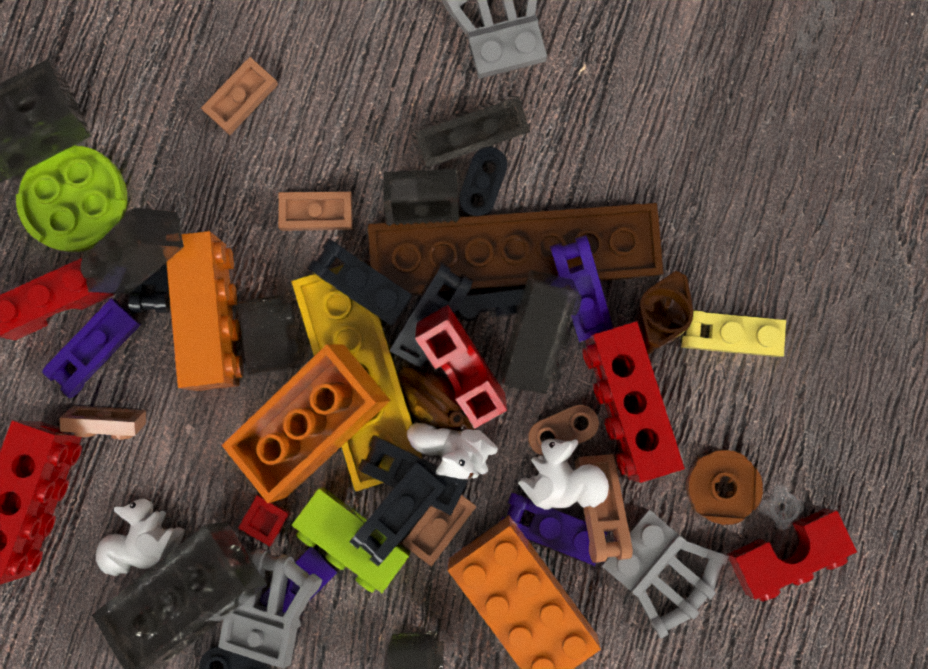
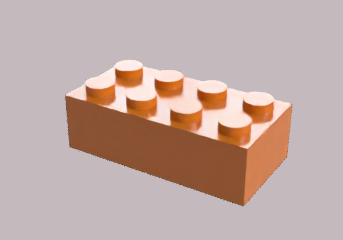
[164,231,244,391]
[222,344,391,503]
[447,515,601,669]

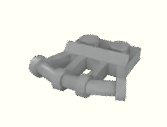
[442,0,547,79]
[600,509,729,639]
[218,548,322,669]

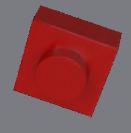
[238,495,291,547]

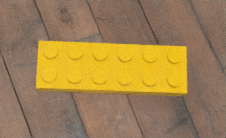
[291,260,423,492]

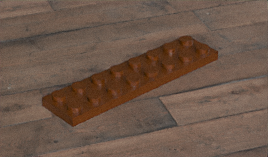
[368,203,664,295]

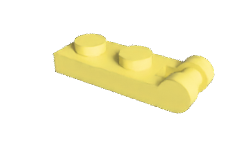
[681,311,786,357]

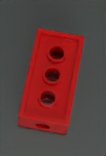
[582,321,685,483]
[0,420,82,585]

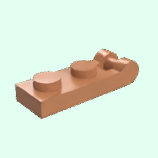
[574,454,633,563]

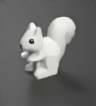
[407,423,498,479]
[518,439,609,510]
[96,498,185,576]

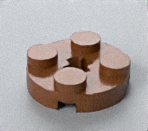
[686,450,763,525]

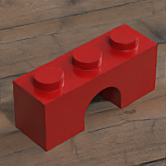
[0,256,114,341]
[415,305,507,428]
[727,508,857,601]

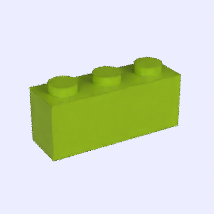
[292,487,411,593]

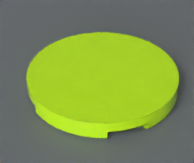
[16,144,127,252]

